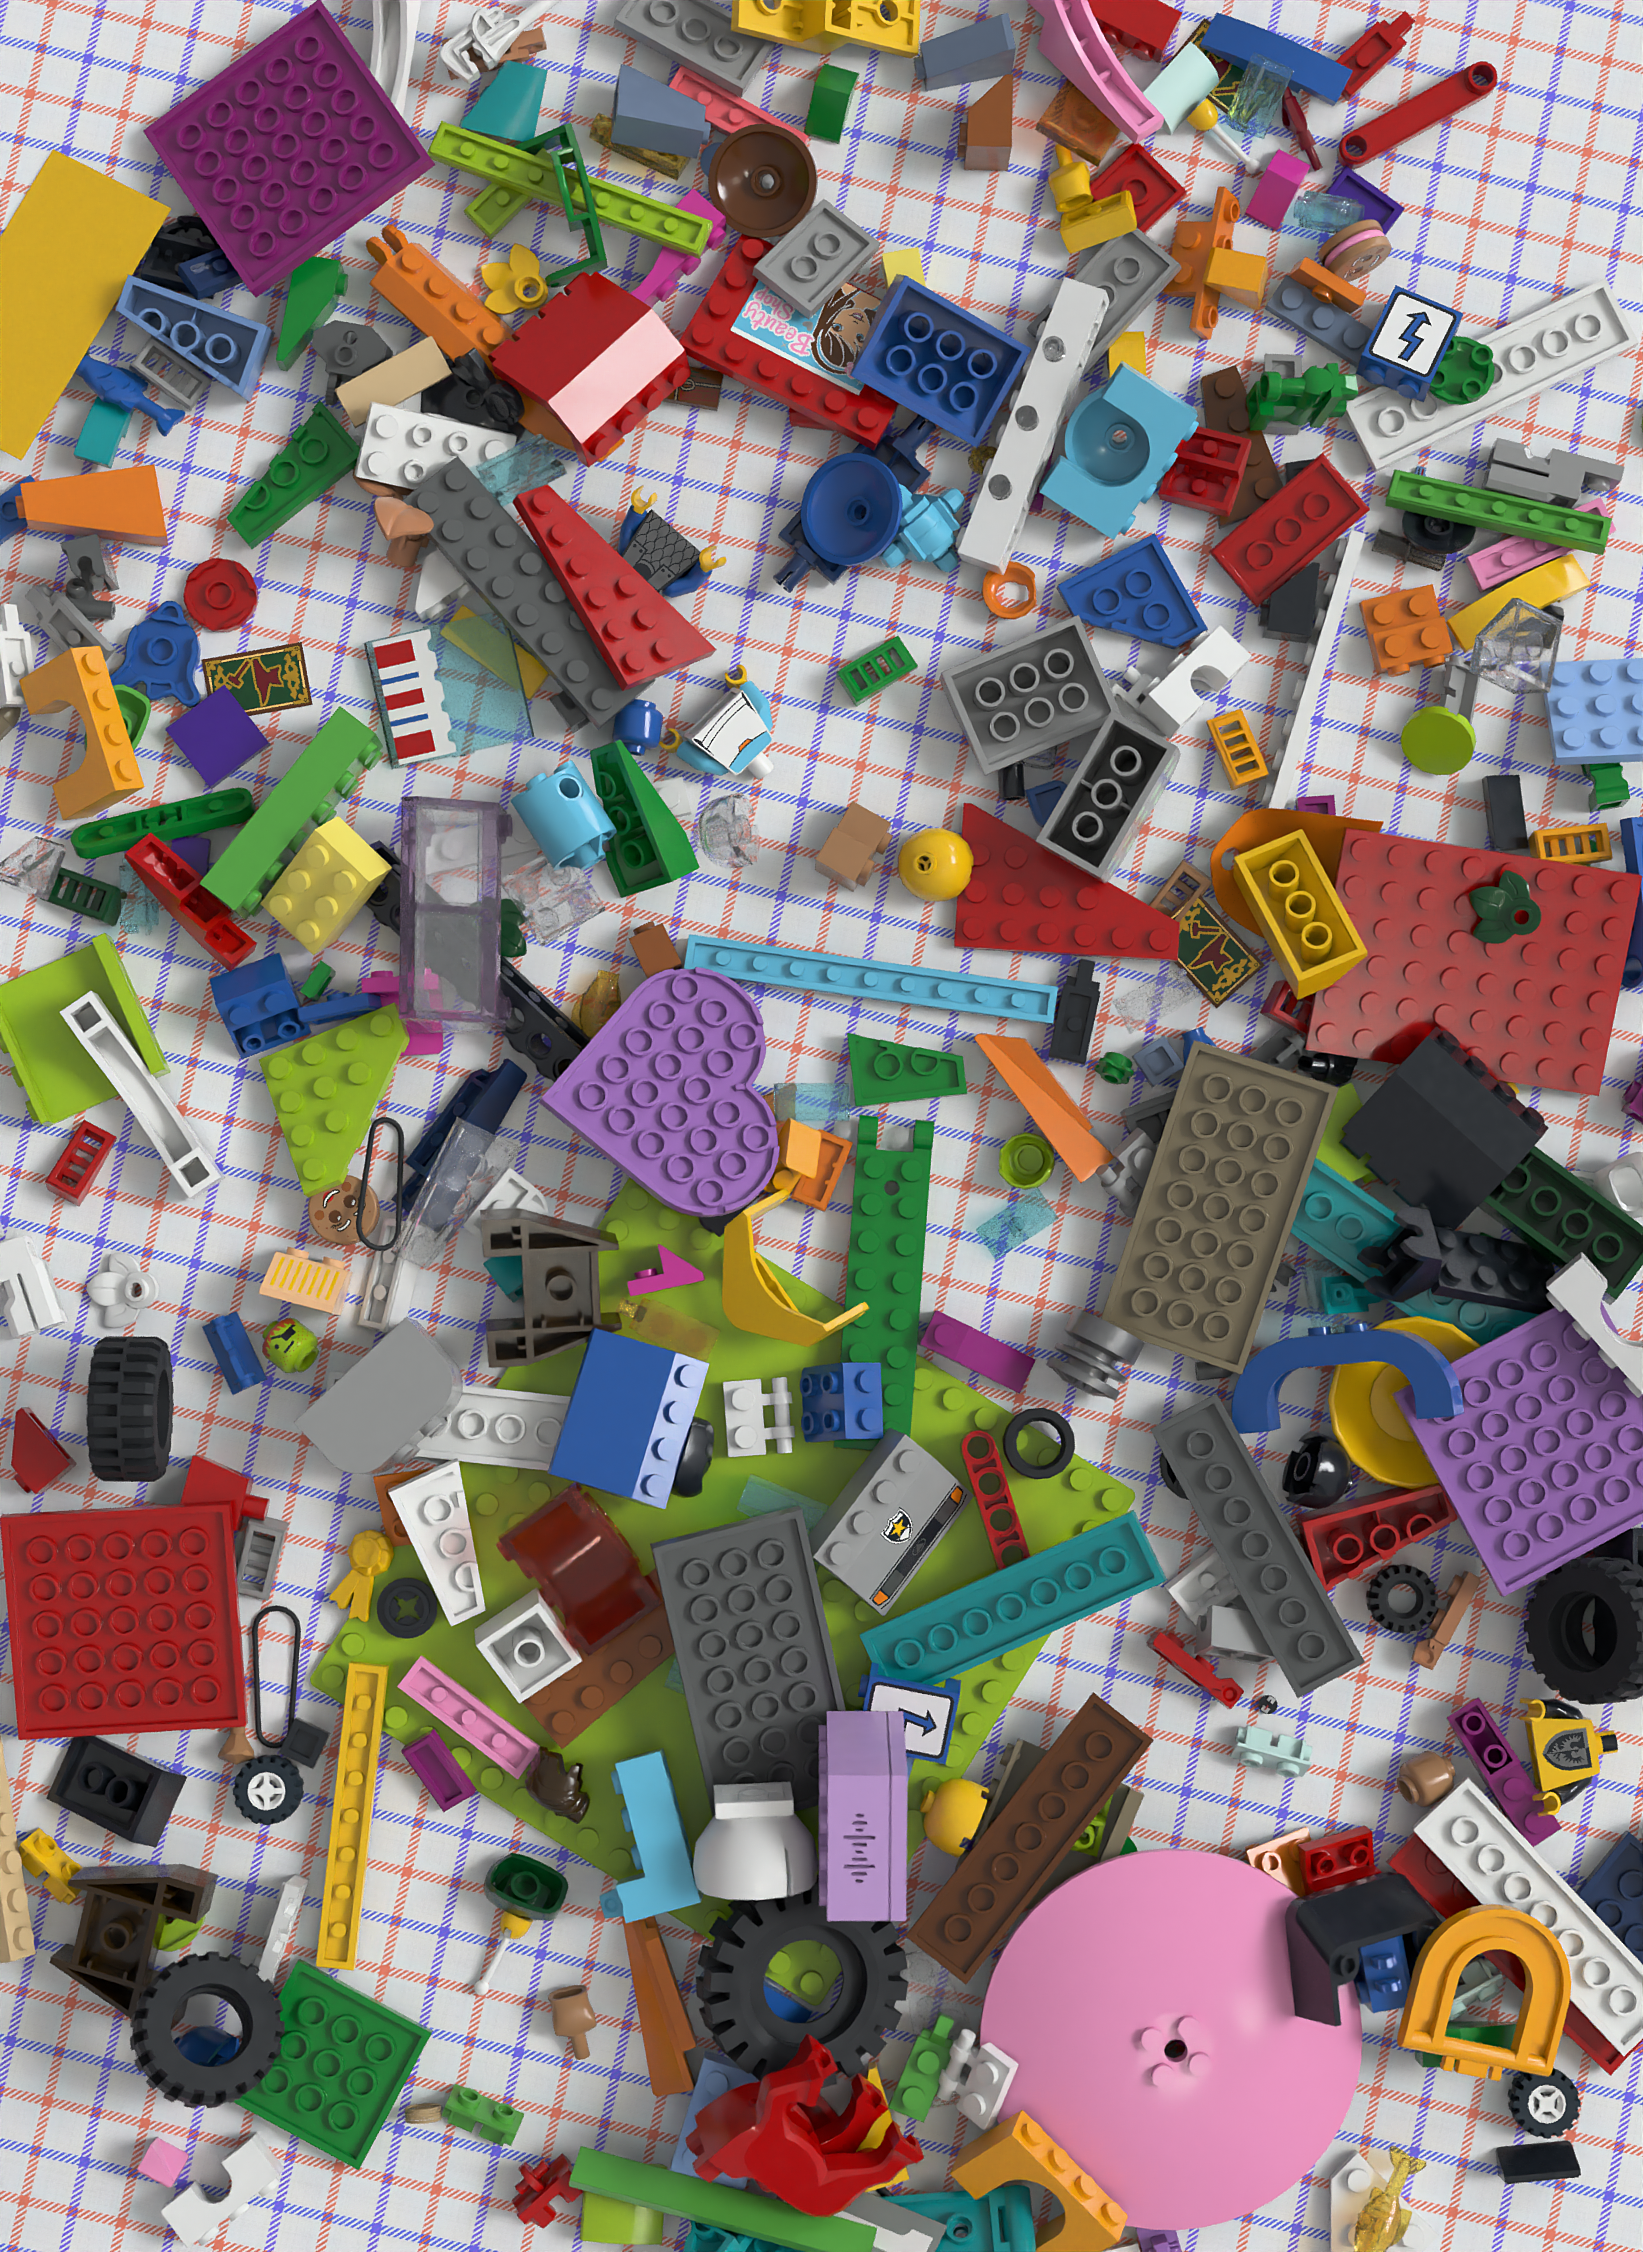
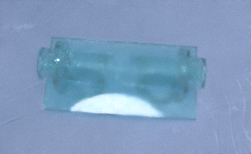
[119,858,159,935]

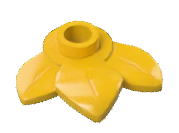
[480,243,548,315]

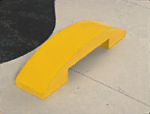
[1446,554,1591,653]

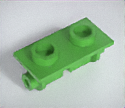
[442,2084,525,2147]

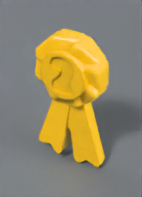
[329,1529,394,1622]

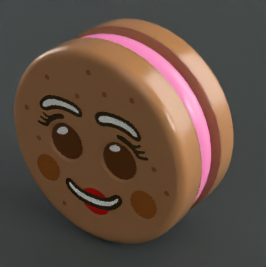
[1318,219,1392,282]
[308,1175,380,1245]

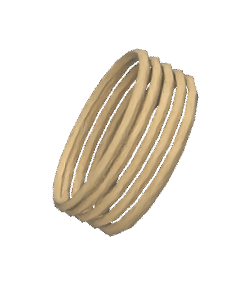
[404,2103,442,2124]

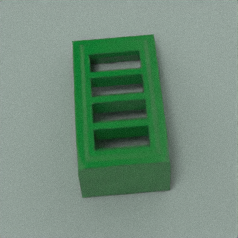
[836,636,918,707]

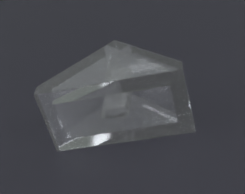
[0,836,66,901]

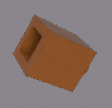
[629,921,682,979]

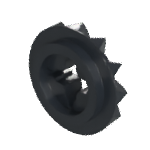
[377,1578,437,1639]

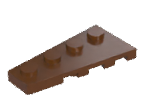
[1200,365,1283,529]

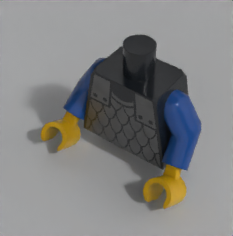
[617,485,726,598]

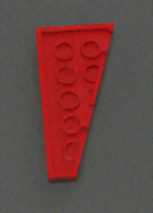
[512,484,717,691]

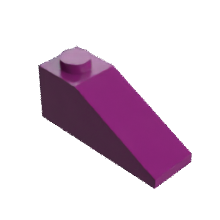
[918,1310,1036,1394]

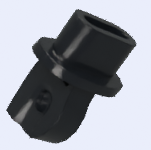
[1298,1052,1359,1084]

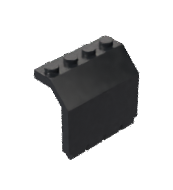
[1339,1026,1549,1231]

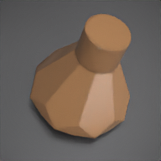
[218,1727,255,1765]

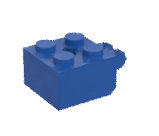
[1353,1935,1411,2013]

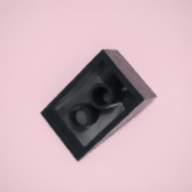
[46,1735,187,1848]

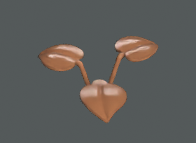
[352,466,434,567]

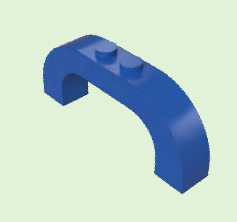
[1232,1323,1464,1434]

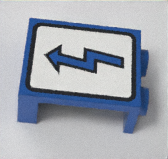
[1356,285,1464,403]
[854,1663,961,1764]

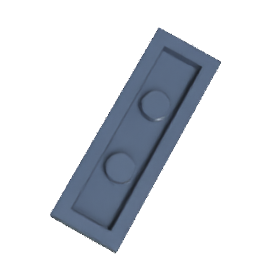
[1265,275,1373,368]

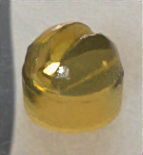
[968,445,997,475]

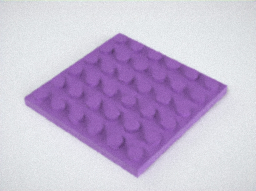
[1392,1301,1643,1597]

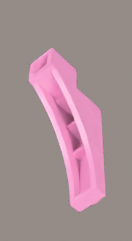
[1026,0,1165,145]

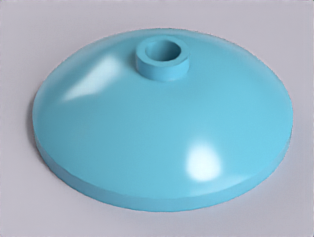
[1065,387,1175,484]

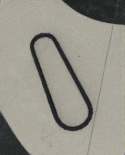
[356,1117,404,1251]
[252,1605,301,1749]

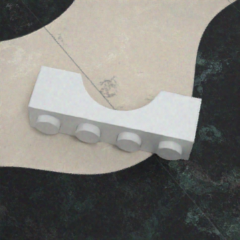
[1546,1252,1643,1398]

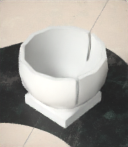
[693,1782,819,1900]

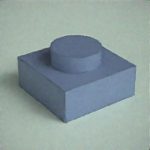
[1132,1036,1185,1088]

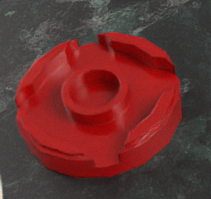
[184,558,258,632]

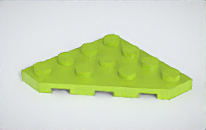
[259,1003,410,1197]

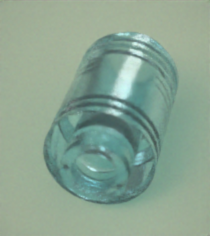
[1293,190,1365,234]

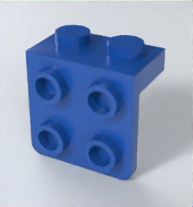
[800,1363,884,1443]

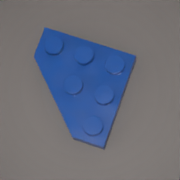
[1057,533,1208,650]

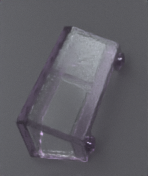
[399,796,513,1034]

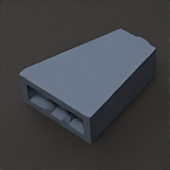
[914,13,1016,91]
[610,64,711,159]

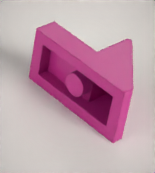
[627,1244,706,1296]

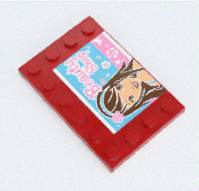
[679,234,900,450]

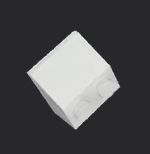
[474,1588,582,1704]

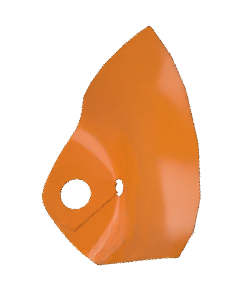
[1210,808,1384,939]

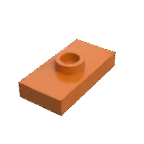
[1288,257,1367,314]
[790,1129,853,1212]

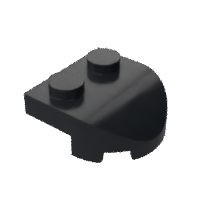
[141,216,221,299]

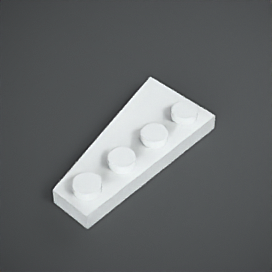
[388,1458,486,1626]

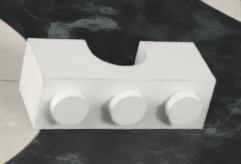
[1138,625,1252,739]
[160,2132,284,2248]

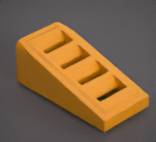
[1206,709,1269,791]
[1528,823,1613,865]

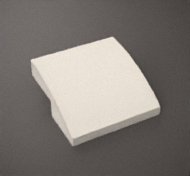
[1164,1546,1249,1628]

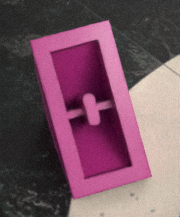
[1244,149,1311,231]

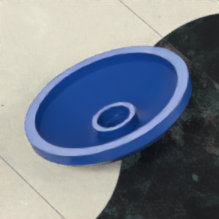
[801,453,903,566]

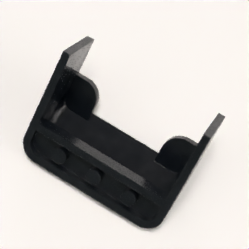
[1285,1872,1442,2027]

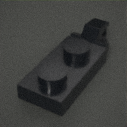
[1048,959,1101,1065]

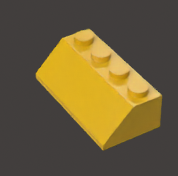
[1233,829,1368,1000]

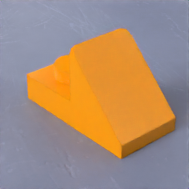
[763,1117,821,1199]

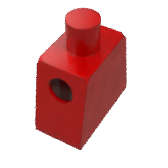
[180,1455,270,1531]

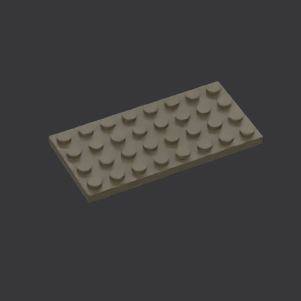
[1101,1040,1339,1375]

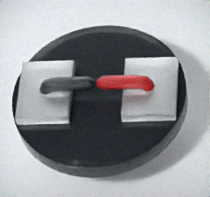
[1258,1695,1277,1714]

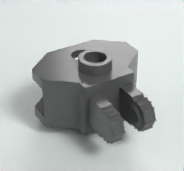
[311,320,393,406]

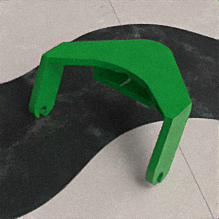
[514,123,608,288]

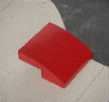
[1158,426,1251,517]

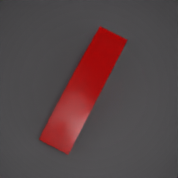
[124,832,257,972]

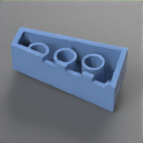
[116,275,275,402]

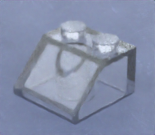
[1469,598,1563,694]

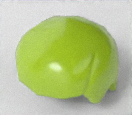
[998,1132,1055,1190]

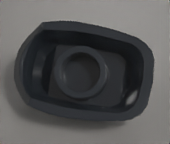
[670,1416,714,1498]

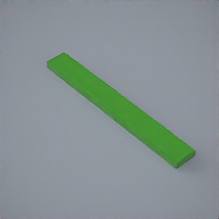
[569,2146,877,2252]

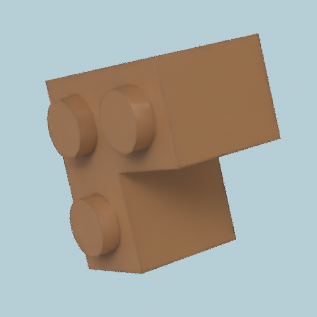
[815,801,893,892]

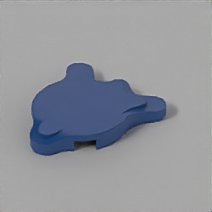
[110,601,201,708]

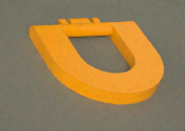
[1397,1904,1571,2081]

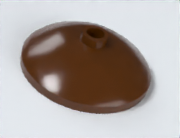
[708,124,818,238]

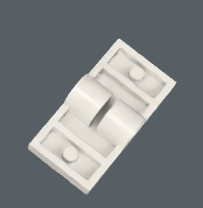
[354,401,517,505]

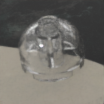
[693,792,760,869]

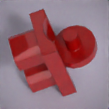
[512,2153,583,2229]

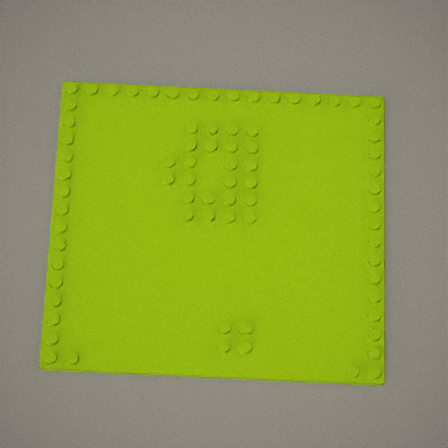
[310,1178,1135,2006]

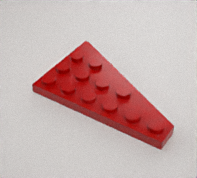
[954,803,1180,962]

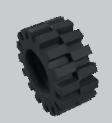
[1366,1564,1438,1634]

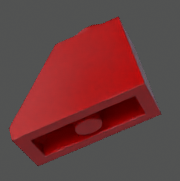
[11,1407,77,1494]

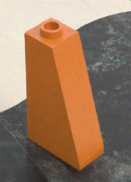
[15,464,168,546]

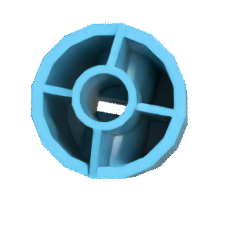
[511,760,617,871]

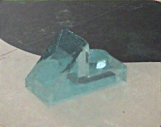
[975,1188,1059,1260]

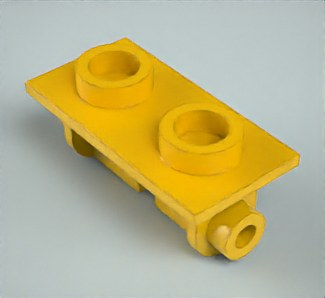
[19,1828,82,1905]

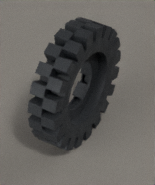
[696,1873,908,2088]

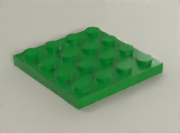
[233,1959,433,2170]

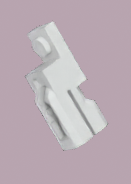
[0,1222,68,1339]

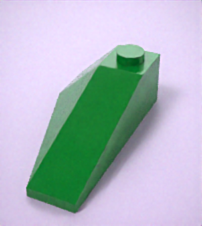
[590,740,700,898]

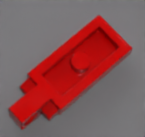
[1335,11,1415,101]
[1146,1631,1244,1709]

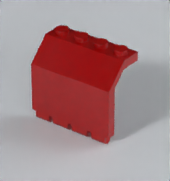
[488,271,692,468]

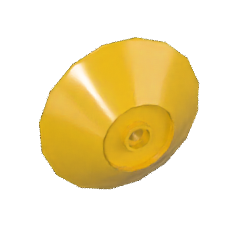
[1328,1316,1480,1489]

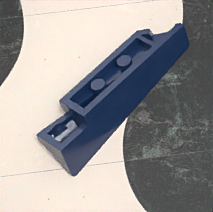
[391,1058,527,1232]

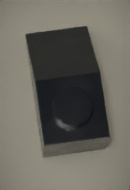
[1258,563,1320,643]

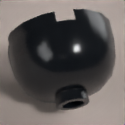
[1282,1431,1353,1509]

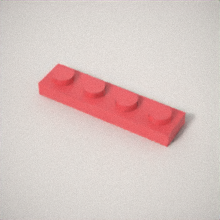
[668,65,809,145]

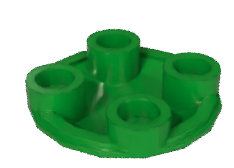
[1429,336,1495,405]

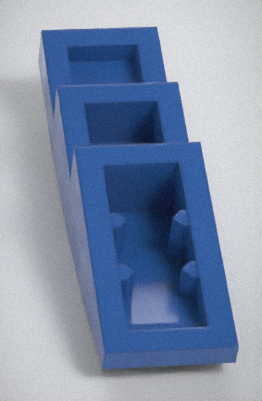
[1199,12,1353,107]

